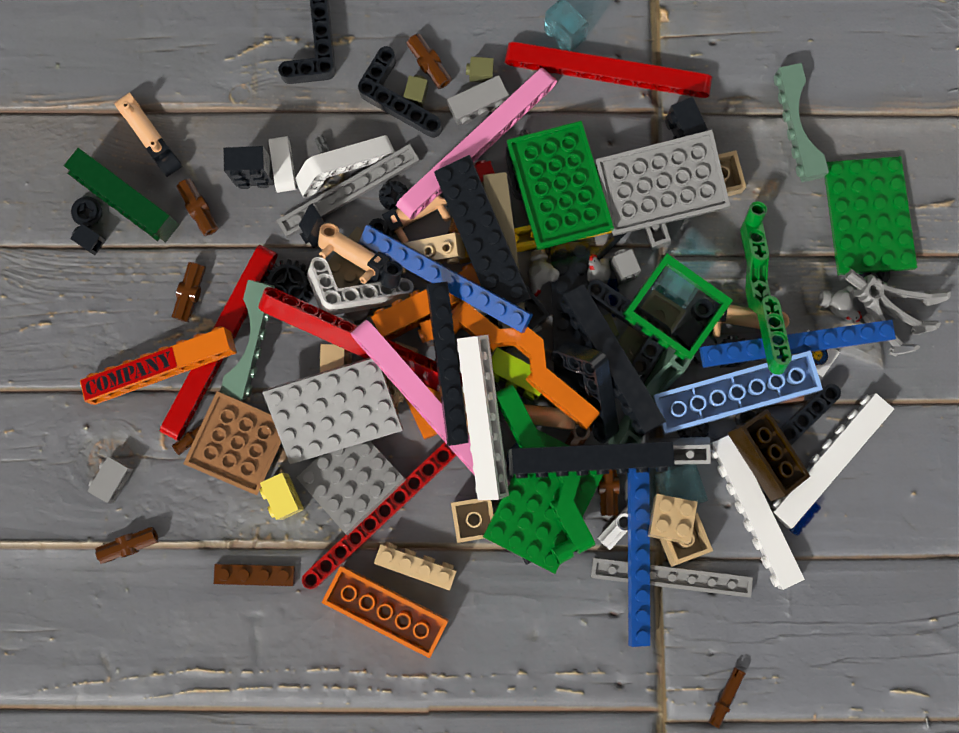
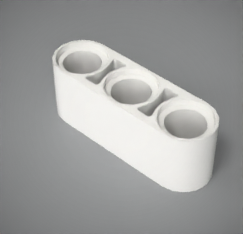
[269,136,297,193]

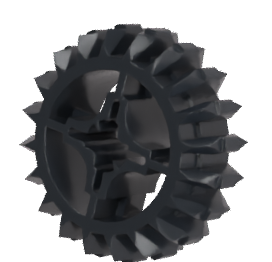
[264,259,314,302]

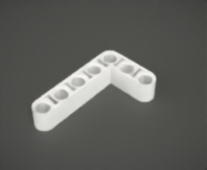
[295,135,395,198]
[307,257,414,315]

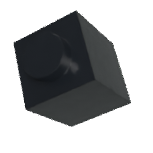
[70,223,106,256]

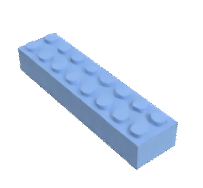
[653,350,823,435]

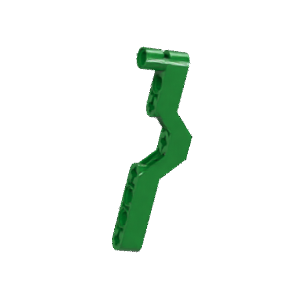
[740,201,792,375]
[496,385,595,565]

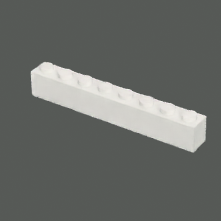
[457,335,509,500]
[771,393,894,529]
[710,435,805,590]

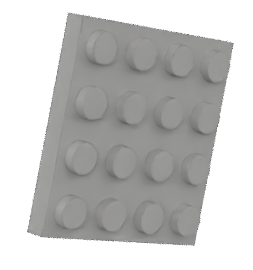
[296,441,406,535]

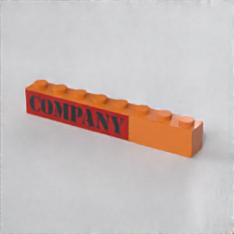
[80,326,237,405]

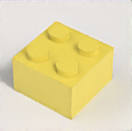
[259,473,305,520]

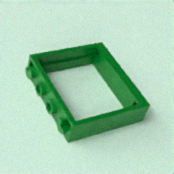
[623,253,733,360]

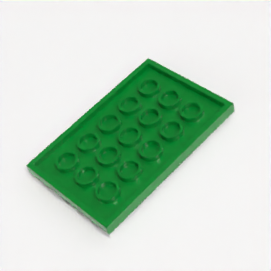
[507,121,614,250]
[825,156,917,275]
[483,429,603,574]

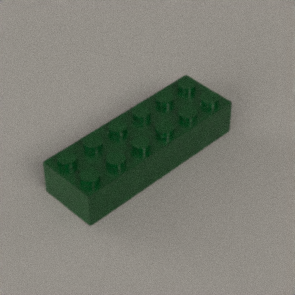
[63,148,179,243]

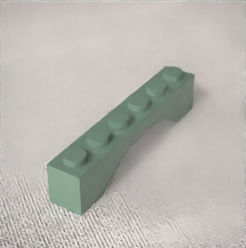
[774,63,829,182]
[220,280,275,401]
[608,347,694,444]

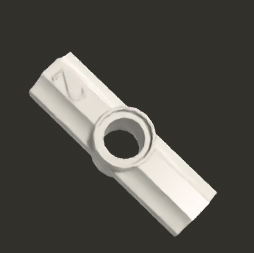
[597,505,628,550]

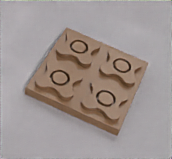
[183,391,281,495]

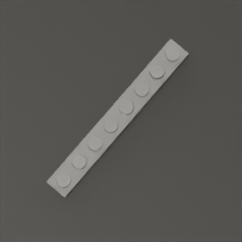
[277,144,420,238]
[591,558,753,598]

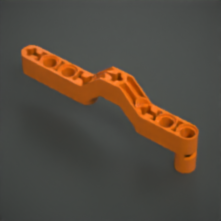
[452,300,600,429]

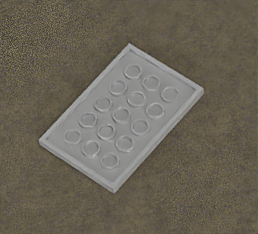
[596,130,730,236]
[262,357,403,464]

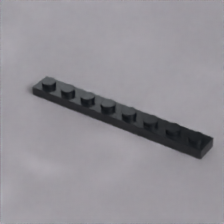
[426,281,469,446]

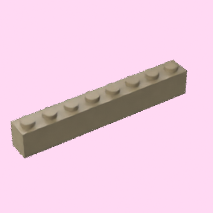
[482,172,525,329]

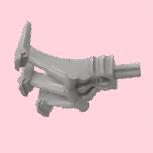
[845,269,951,357]

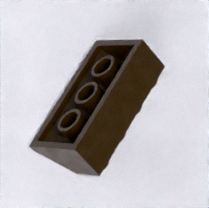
[727,408,810,501]

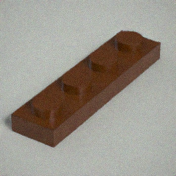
[213,564,295,586]

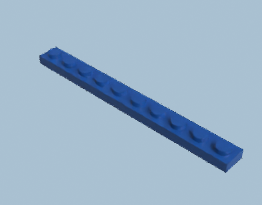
[358,225,533,333]
[699,320,896,368]
[627,443,650,647]

